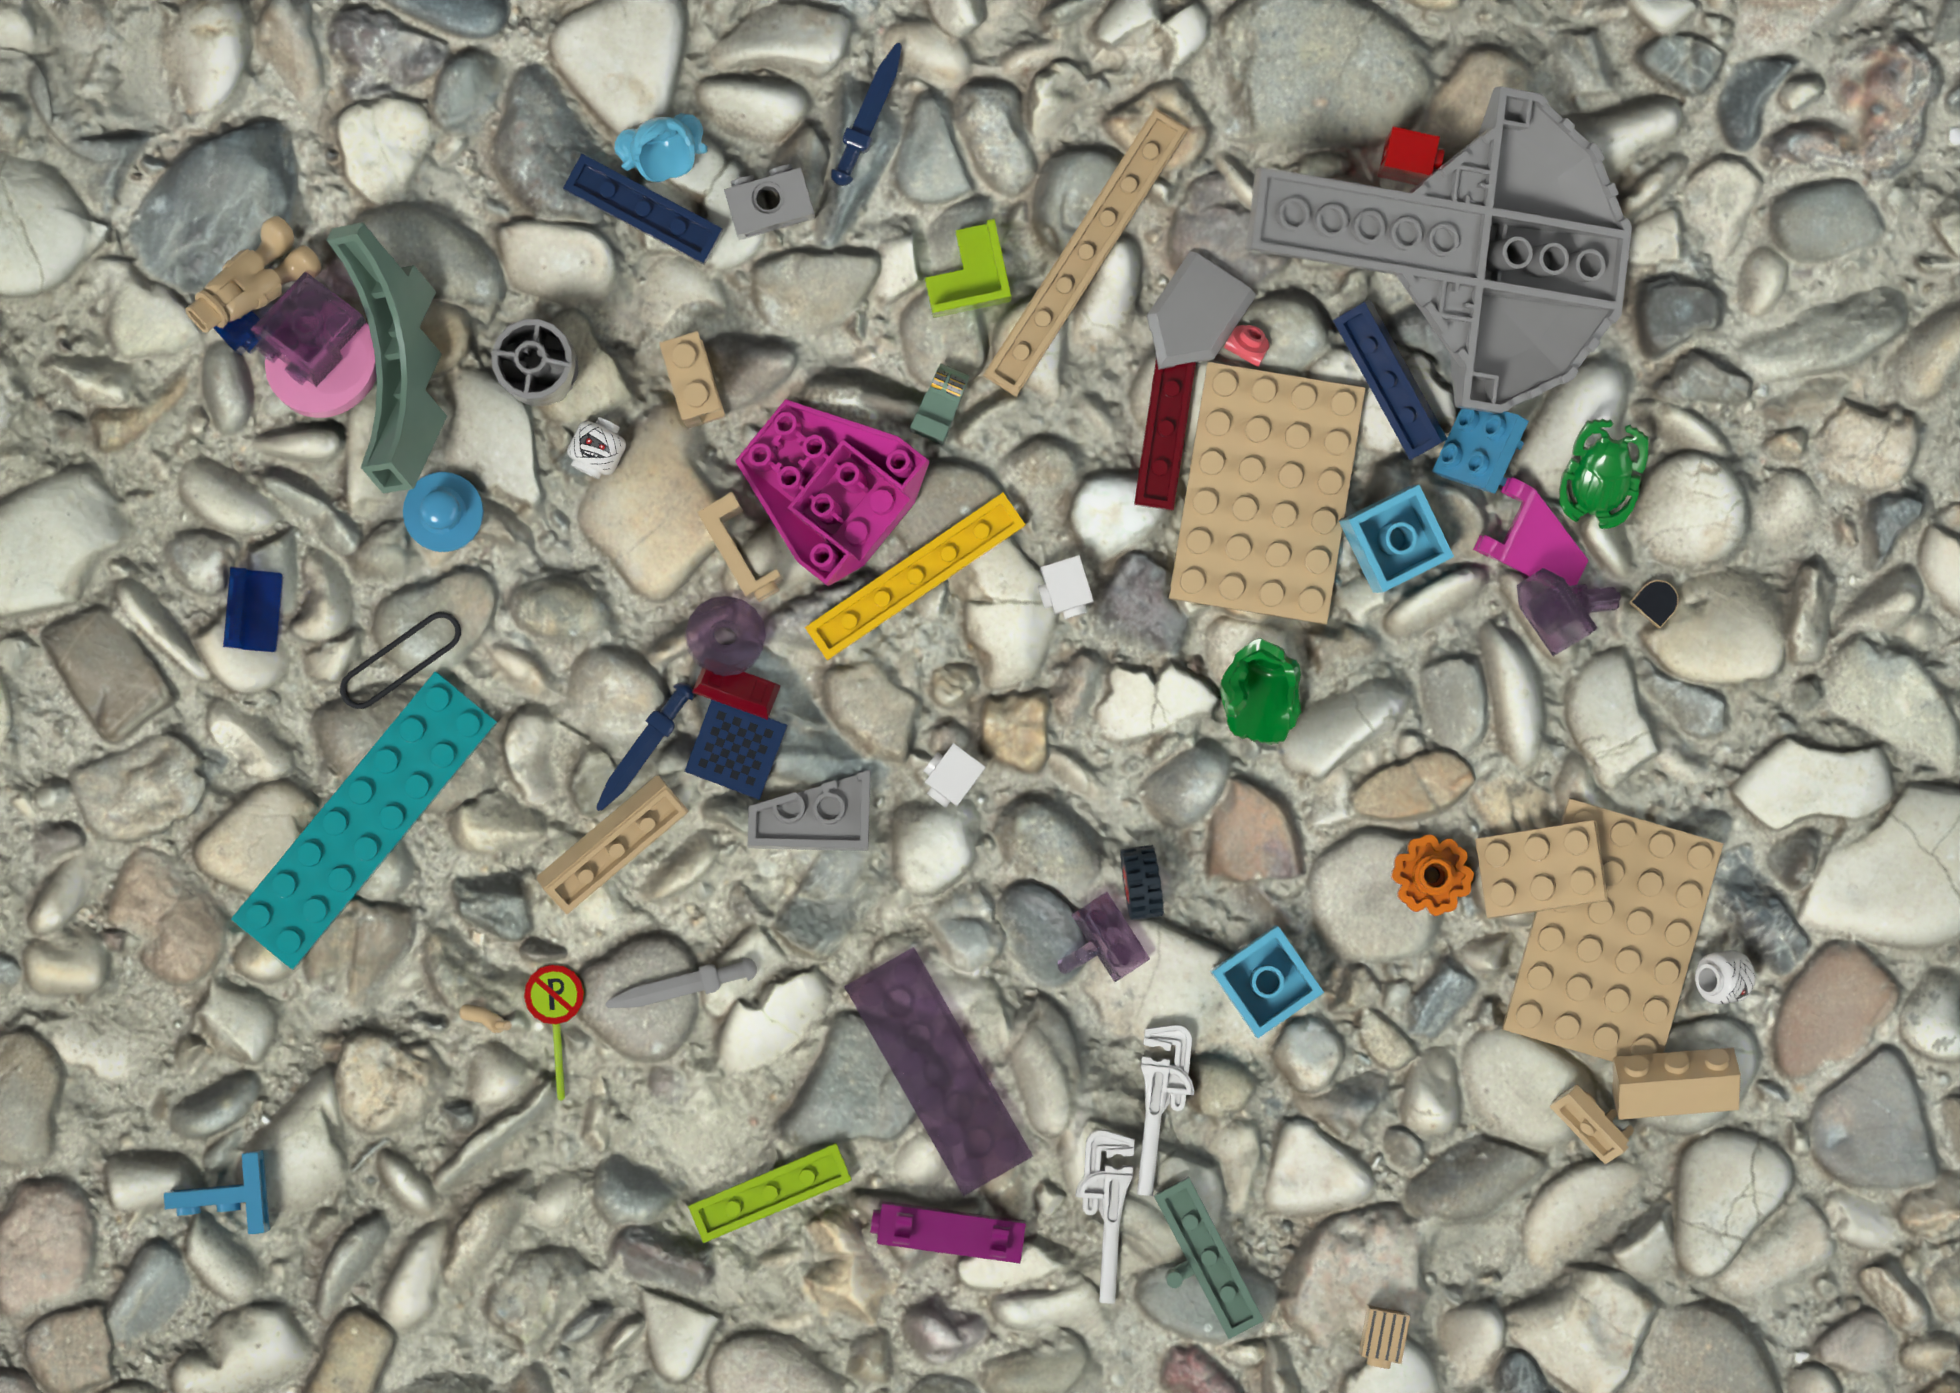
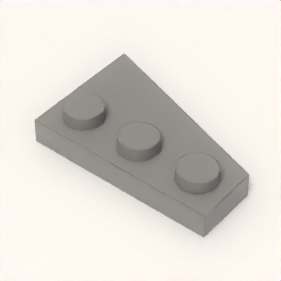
[747,770,871,851]

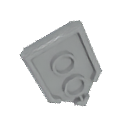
[1147,251,1256,369]

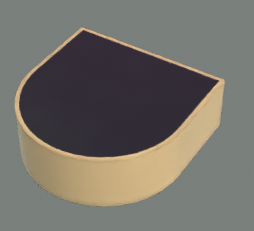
[1629,580,1678,629]

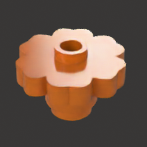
[1391,834,1474,916]

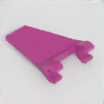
[1473,477,1589,596]

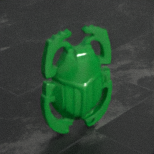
[1559,418,1649,529]

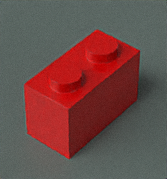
[1378,127,1445,185]

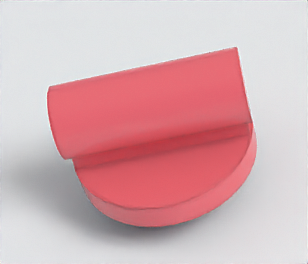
[1223,325,1269,367]

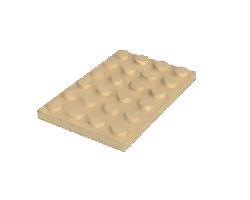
[1168,362,1365,625]
[1502,799,1724,1062]

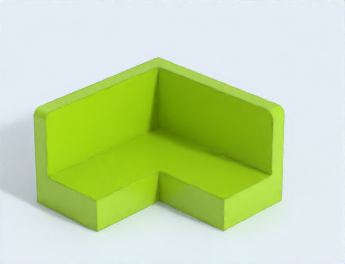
[925,219,1011,318]

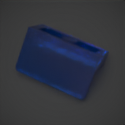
[223,567,284,652]

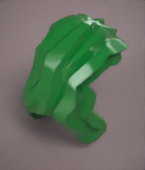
[1220,638,1301,745]

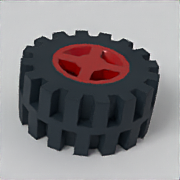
[1120,845,1164,920]

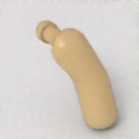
[459,1004,512,1034]

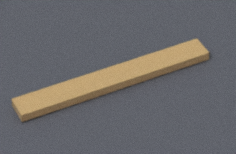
[983,108,1189,398]

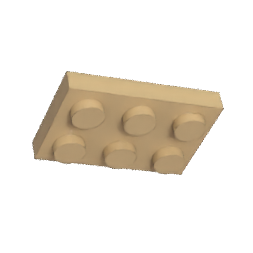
[1475,820,1608,919]

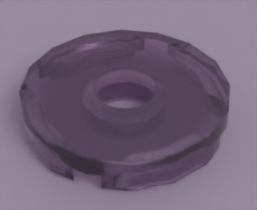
[685,596,766,676]

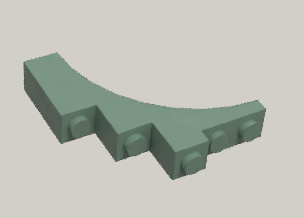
[327,222,447,494]

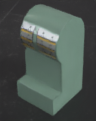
[910,363,970,446]

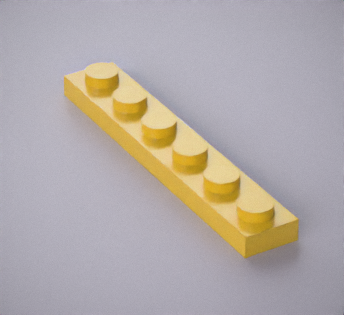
[805,492,1026,661]

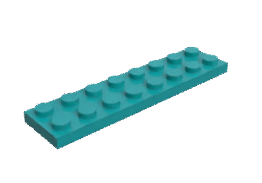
[231,671,498,970]

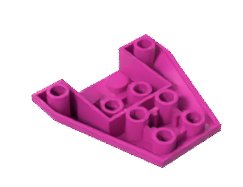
[735,399,930,586]

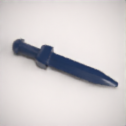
[831,43,902,186]
[596,682,694,811]

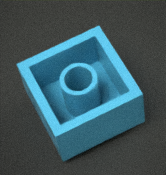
[1339,484,1454,593]
[1210,925,1324,1038]

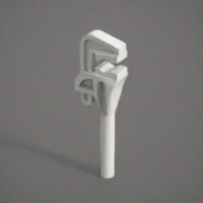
[1137,1025,1194,1196]
[1075,1129,1134,1304]

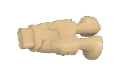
[186,216,321,333]

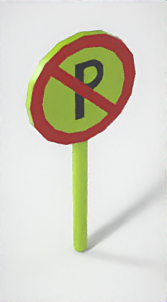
[524,965,584,1101]

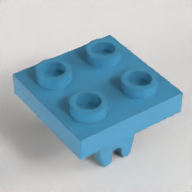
[1432,408,1529,494]

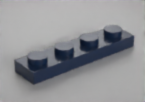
[563,153,723,265]
[1333,299,1448,460]

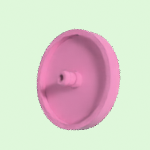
[265,303,377,418]

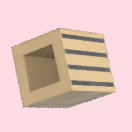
[1359,1305,1410,1369]

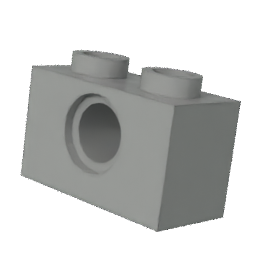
[724,164,815,240]

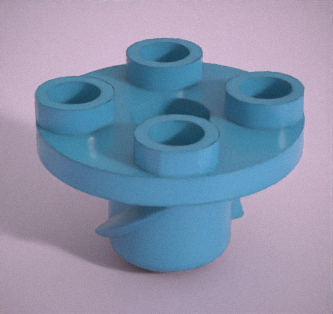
[403,472,484,552]

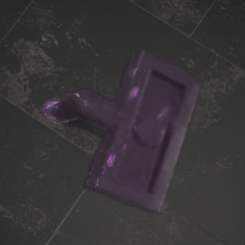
[1057,892,1150,982]

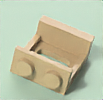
[659,331,726,429]
[697,492,784,602]

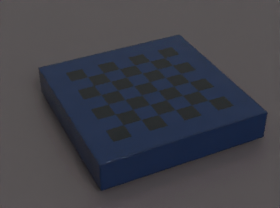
[684,700,788,800]

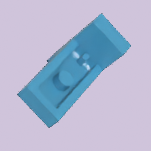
[164,1150,270,1235]

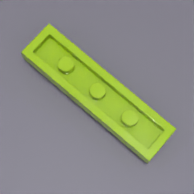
[688,1143,852,1243]

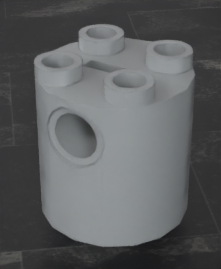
[492,319,578,406]

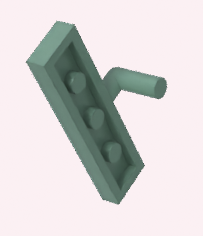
[1153,1177,1264,1339]

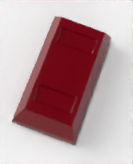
[692,659,781,720]

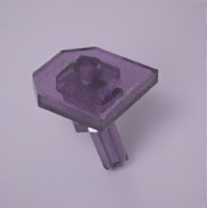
[1517,568,1621,656]

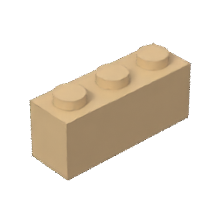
[1612,1047,1741,1120]

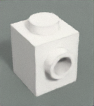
[1038,555,1094,619]
[924,743,986,808]

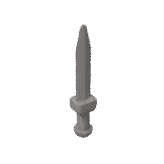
[605,957,757,1008]

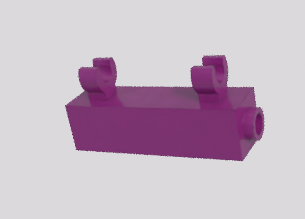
[870,1201,1026,1264]

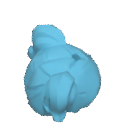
[615,113,707,182]

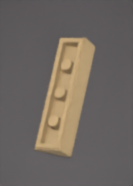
[536,775,689,915]

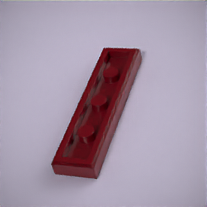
[1134,360,1196,511]

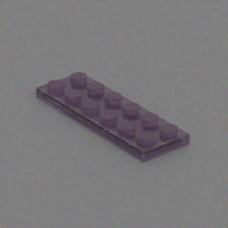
[844,947,1033,1196]

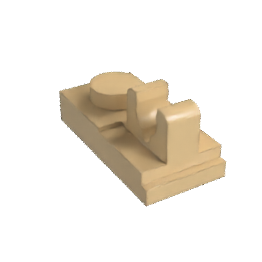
[1549,1084,1634,1164]

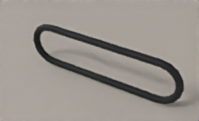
[340,612,461,709]

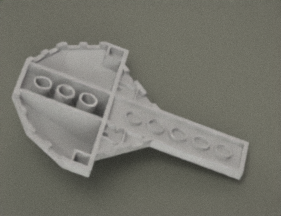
[1246,86,1632,414]

